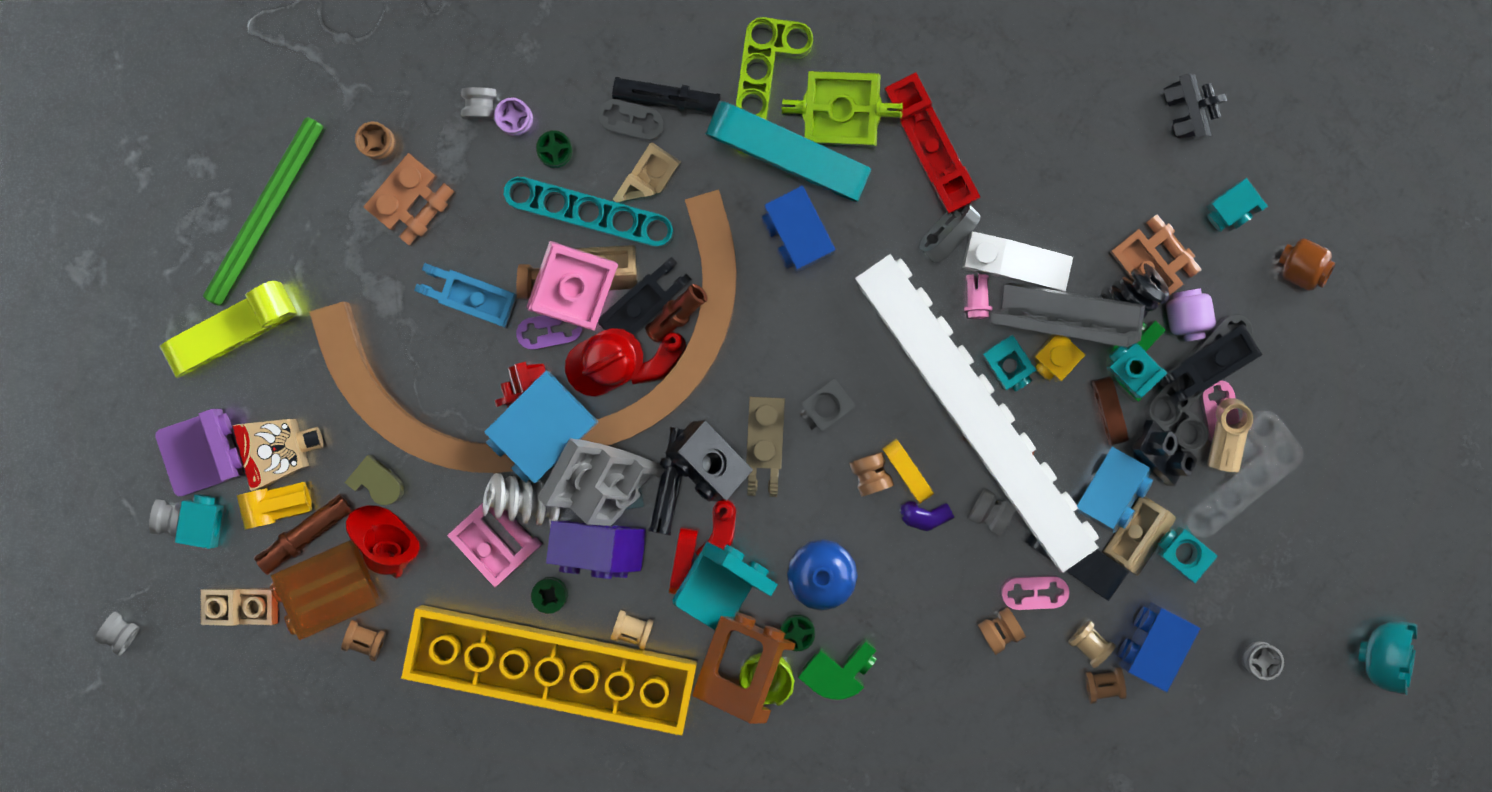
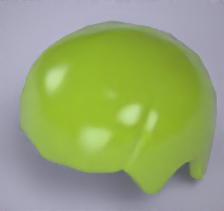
[739,653,795,706]

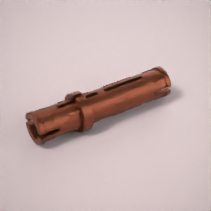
[254,493,353,575]

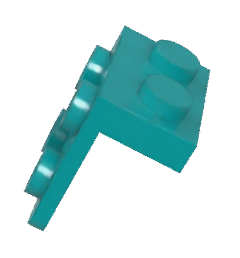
[673,542,778,630]

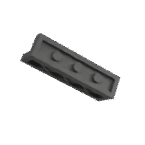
[991,283,1145,347]

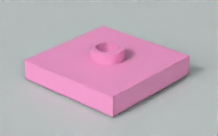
[526,241,618,331]

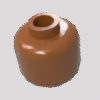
[1279,238,1336,291]

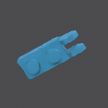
[414,263,517,328]

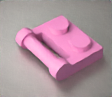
[447,503,543,587]

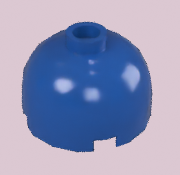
[787,539,858,611]

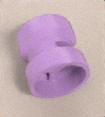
[494,98,533,137]

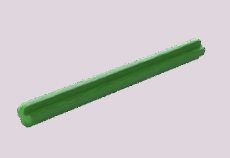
[203,117,323,305]

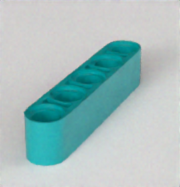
[705,101,872,202]
[503,176,674,248]

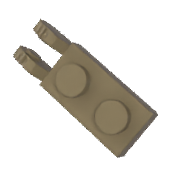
[746,397,785,497]

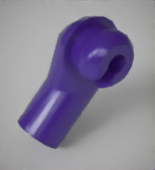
[900,501,955,531]

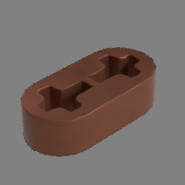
[1092,376,1129,446]

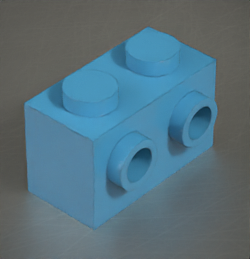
[1077,447,1153,534]

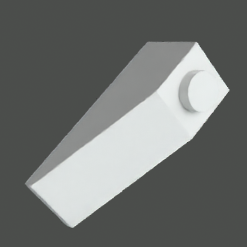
[962,231,1073,292]

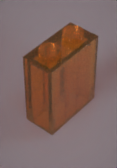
[270,540,383,640]

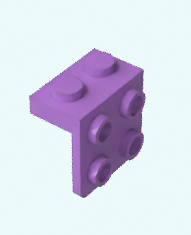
[155,409,244,496]

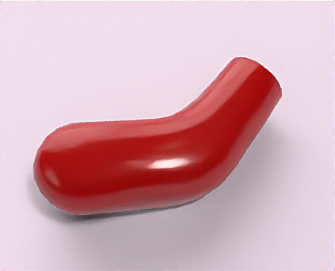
[631,332,686,385]
[695,500,736,556]

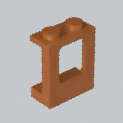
[692,613,796,724]

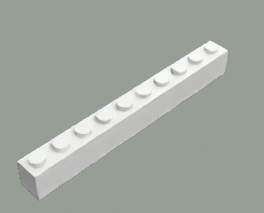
[855,254,1099,573]

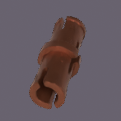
[645,284,707,343]

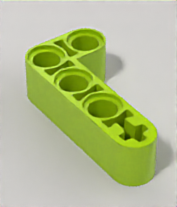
[733,17,813,159]

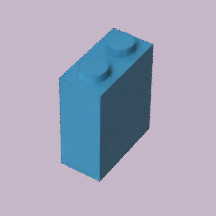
[484,371,599,483]

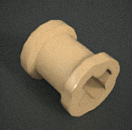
[611,610,654,651]
[1068,621,1116,668]

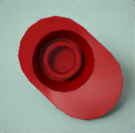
[565,328,643,397]
[346,505,420,579]

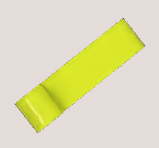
[159,281,298,378]

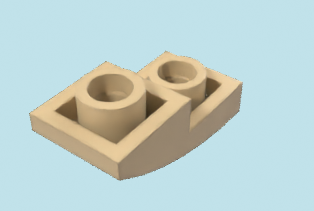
[201,588,278,626]

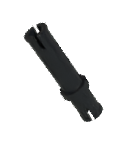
[612,77,721,114]
[648,427,684,536]

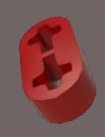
[669,527,698,595]

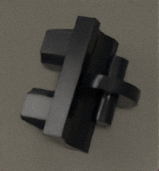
[1164,73,1227,139]
[1132,420,1197,486]

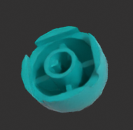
[1359,621,1417,695]

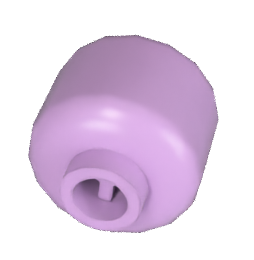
[1166,288,1216,342]

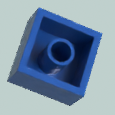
[761,185,836,273]
[1117,602,1201,692]

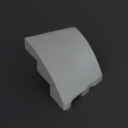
[538,438,665,526]

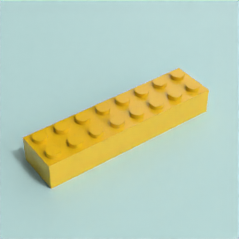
[401,605,698,736]

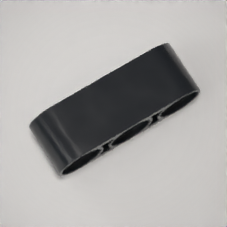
[1025,532,1129,601]

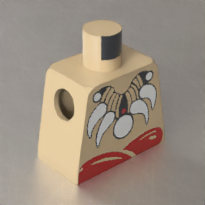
[233,419,324,491]

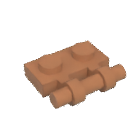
[364,153,455,246]
[1110,214,1201,305]

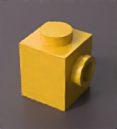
[1031,334,1086,382]

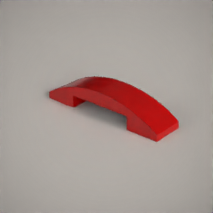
[884,72,981,214]

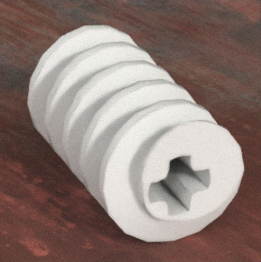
[483,473,561,526]

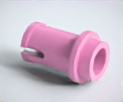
[964,274,992,319]

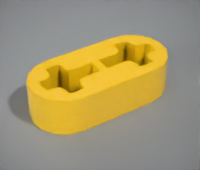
[882,439,934,504]

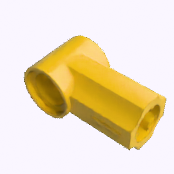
[237,482,312,530]

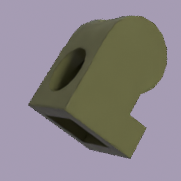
[344,455,404,505]

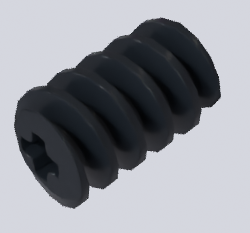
[1098,263,1169,318]

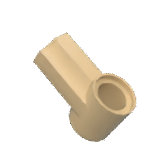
[1207,398,1253,472]

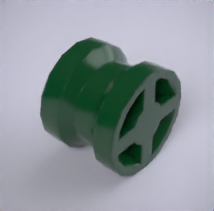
[536,130,573,169]
[531,577,568,614]
[780,614,815,652]

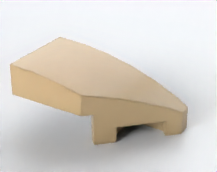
[613,143,681,202]

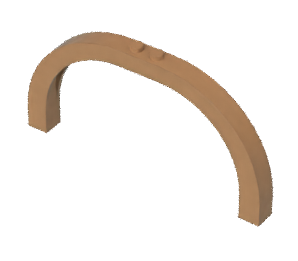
[309,189,737,473]

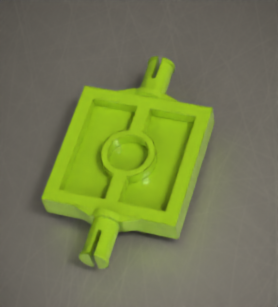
[781,71,903,146]

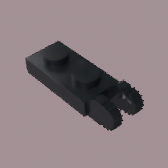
[598,257,692,335]
[1159,324,1262,406]

